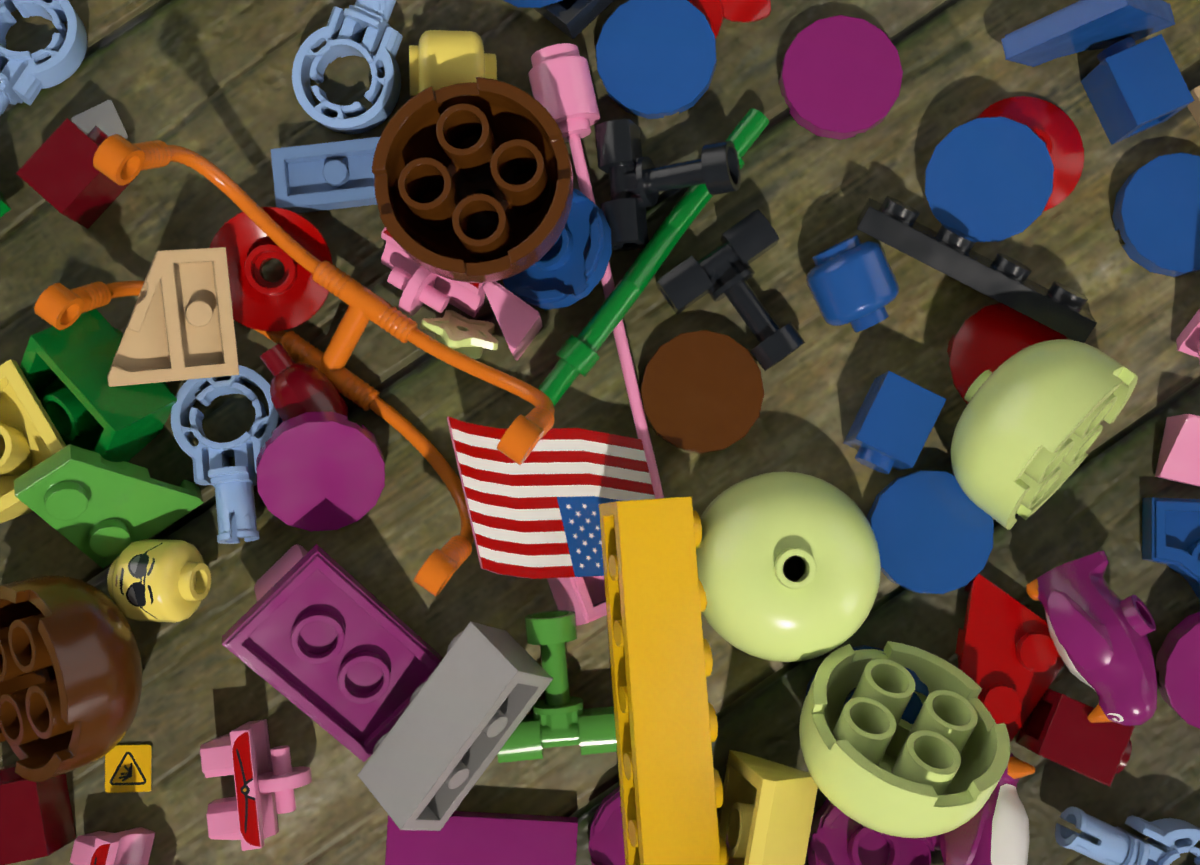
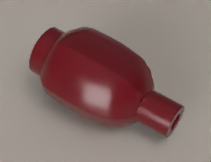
[259,342,348,421]

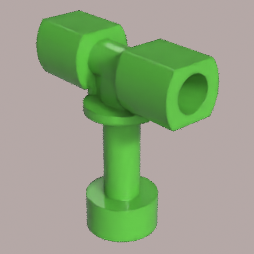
[497,610,617,763]

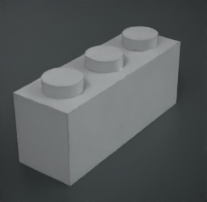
[357,621,553,831]

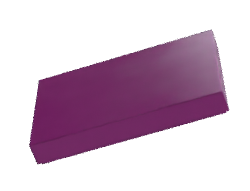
[222,544,443,762]
[385,811,578,865]

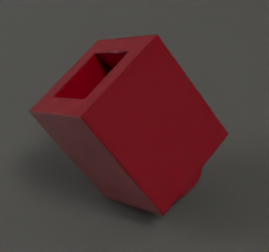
[16,118,137,229]
[1016,689,1135,787]
[0,763,76,865]

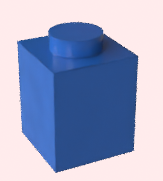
[1081,34,1194,145]
[843,371,946,474]

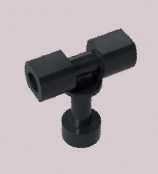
[595,119,741,251]
[656,209,805,371]

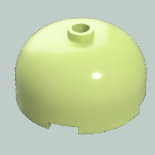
[951,339,1138,530]
[696,471,881,662]
[799,641,1010,838]

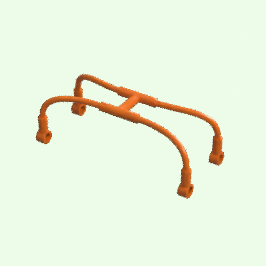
[34,134,555,597]

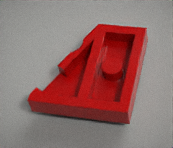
[955,574,1065,743]

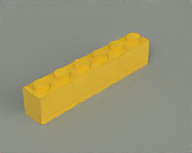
[599,496,729,865]

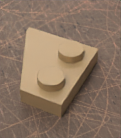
[107,247,239,387]

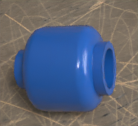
[806,235,900,333]

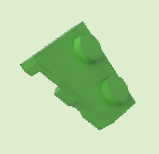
[14,444,204,568]

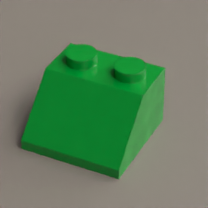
[20,309,177,462]

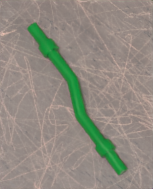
[537,108,769,407]

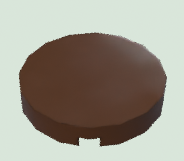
[640,330,764,454]

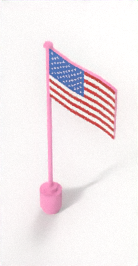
[447,43,664,579]

